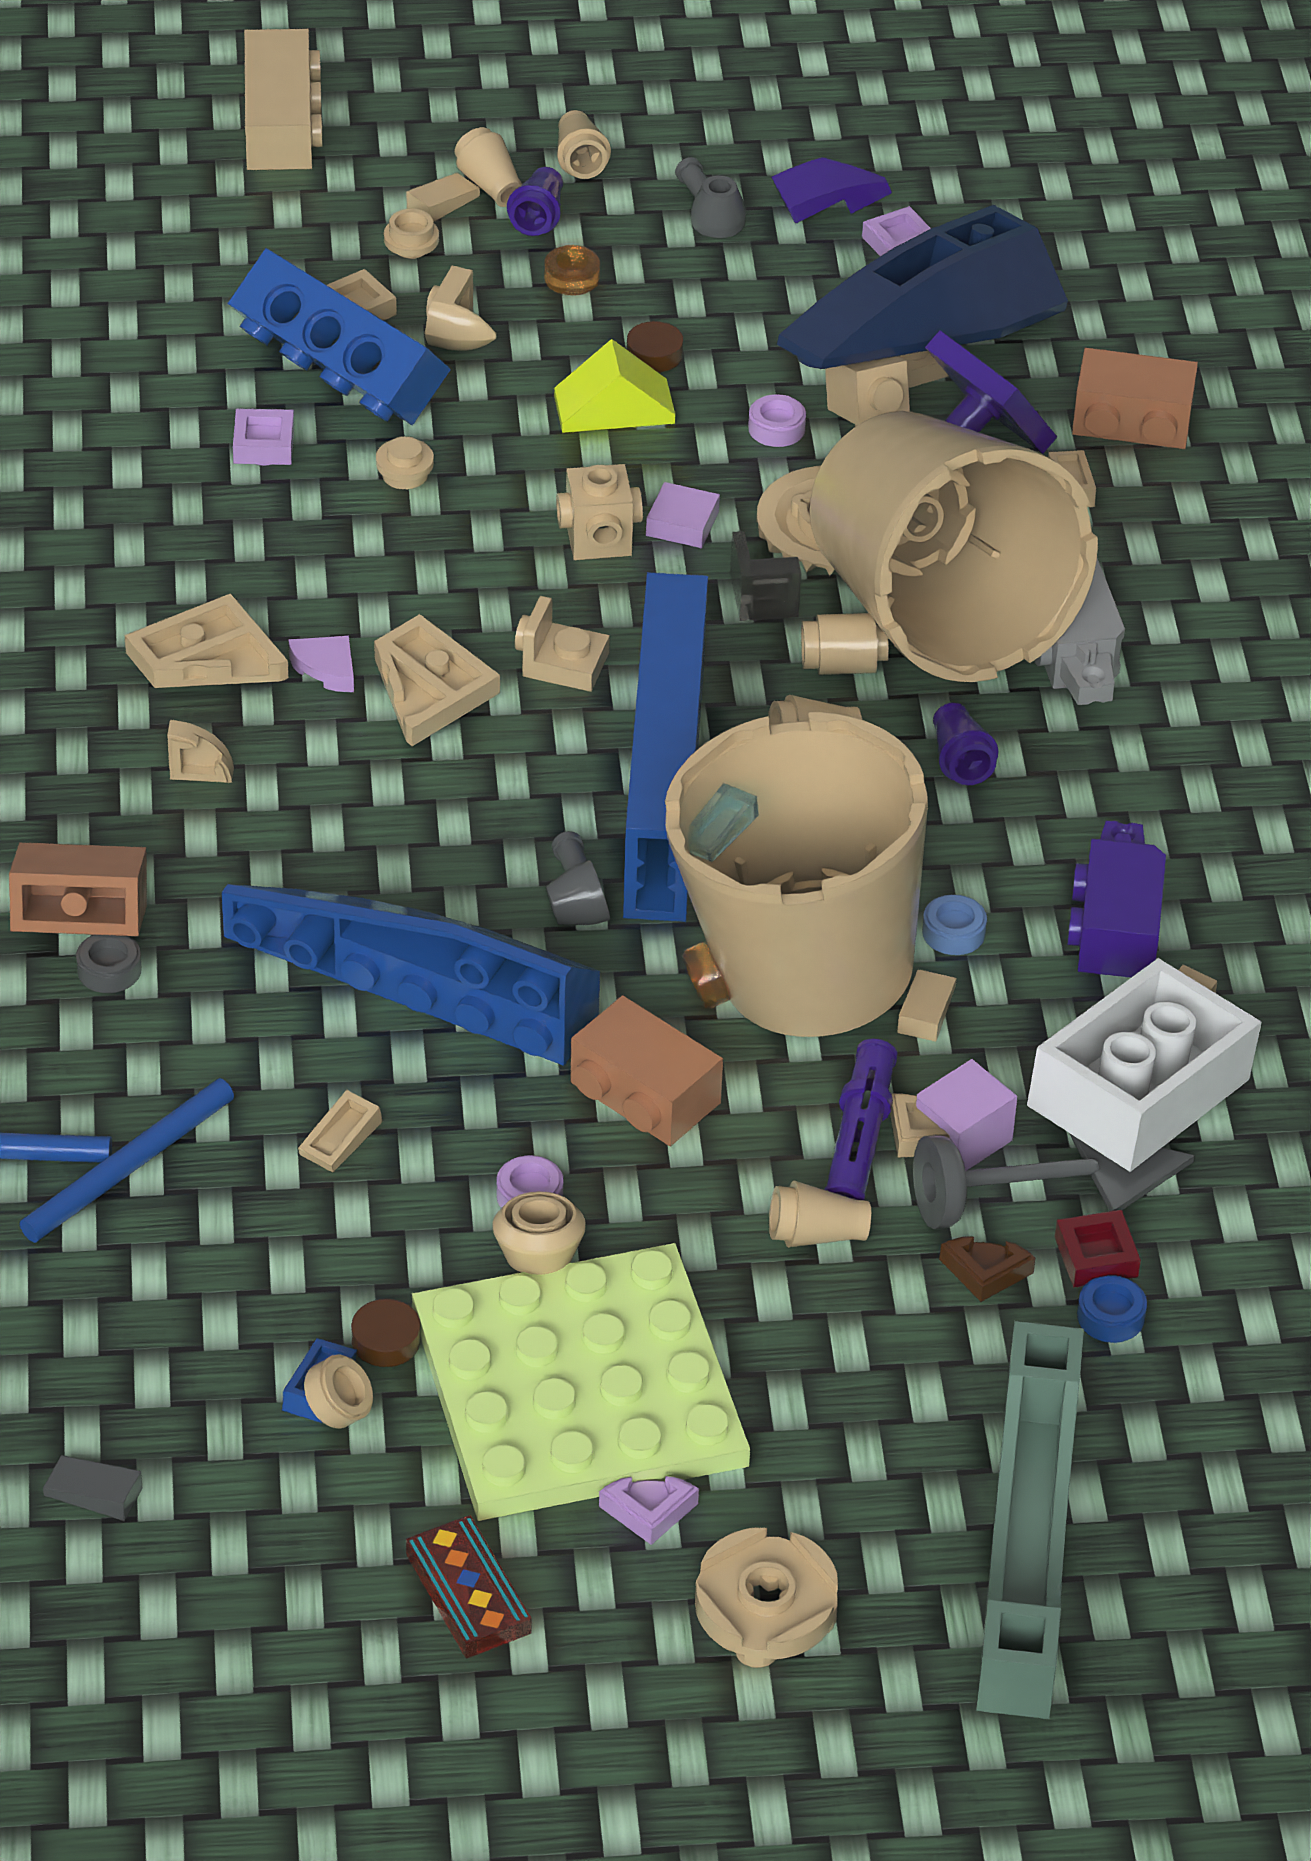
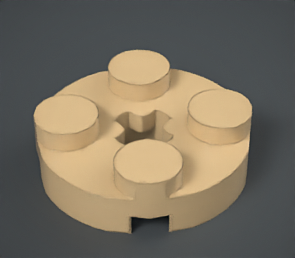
[695,1528,838,1668]

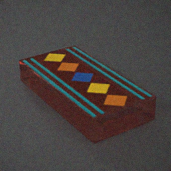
[406,1515,532,1659]

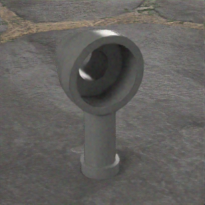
[675,157,746,238]
[546,831,610,925]

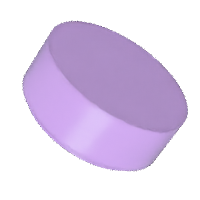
[748,394,806,447]
[497,1155,563,1208]

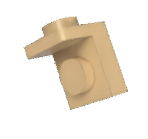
[515,596,610,692]

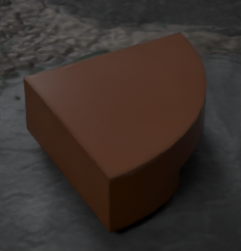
[939,1236,1036,1302]

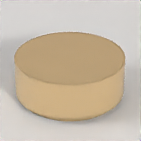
[304,1355,373,1429]

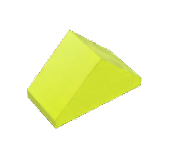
[554,339,675,433]

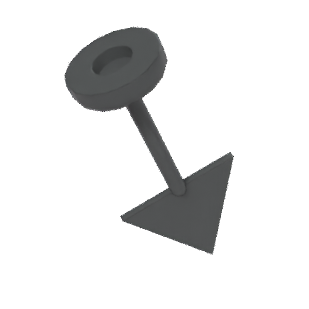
[913,1133,1195,1229]

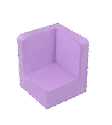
[916,1059,1017,1171]

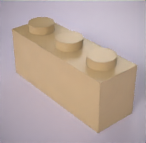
[244,29,322,170]

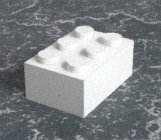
[1027,958,1262,1172]

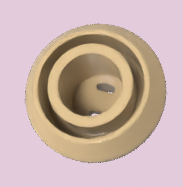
[493,1191,586,1275]

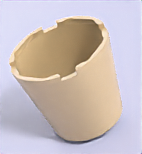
[810,411,1098,682]
[665,712,928,1037]

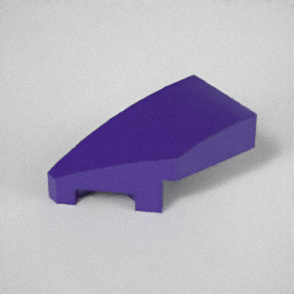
[771,157,892,224]

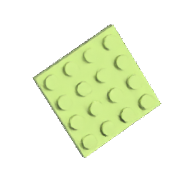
[412,1243,750,1521]

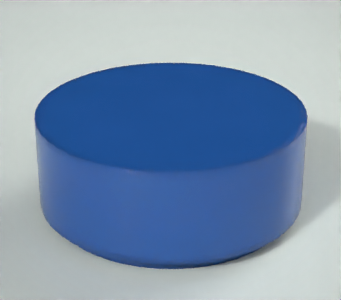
[1077,1275,1147,1343]

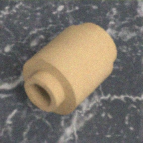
[801,613,889,675]

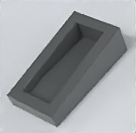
[43,1455,143,1521]

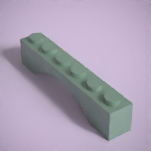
[976,1321,1084,1719]

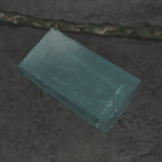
[688,783,759,862]

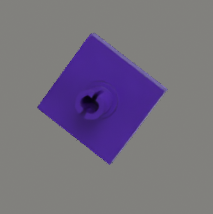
[925,330,1057,454]

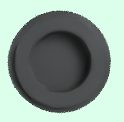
[76,935,142,993]

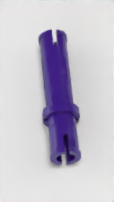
[824,1039,898,1200]

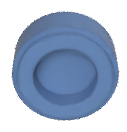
[922,895,987,955]

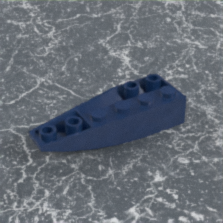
[777,205,1068,369]

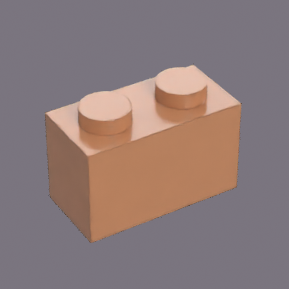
[1072,348,1198,449]
[9,842,147,936]
[571,995,723,1147]

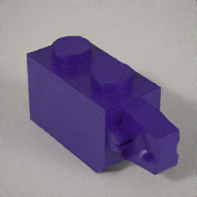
[1067,821,1166,978]

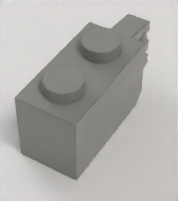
[1034,558,1125,705]

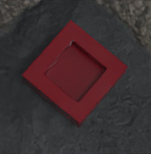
[1055,1210,1141,1288]

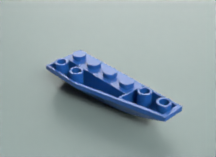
[222,884,600,1066]

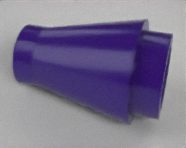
[507,167,563,236]
[933,703,999,785]

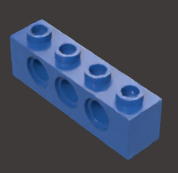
[227,248,451,425]

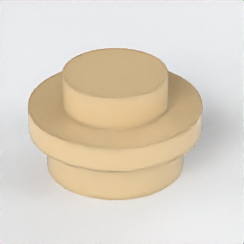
[384,209,439,259]
[376,436,434,489]

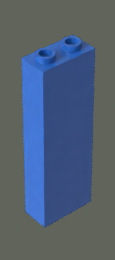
[623,572,708,922]

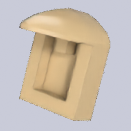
[425,266,496,351]

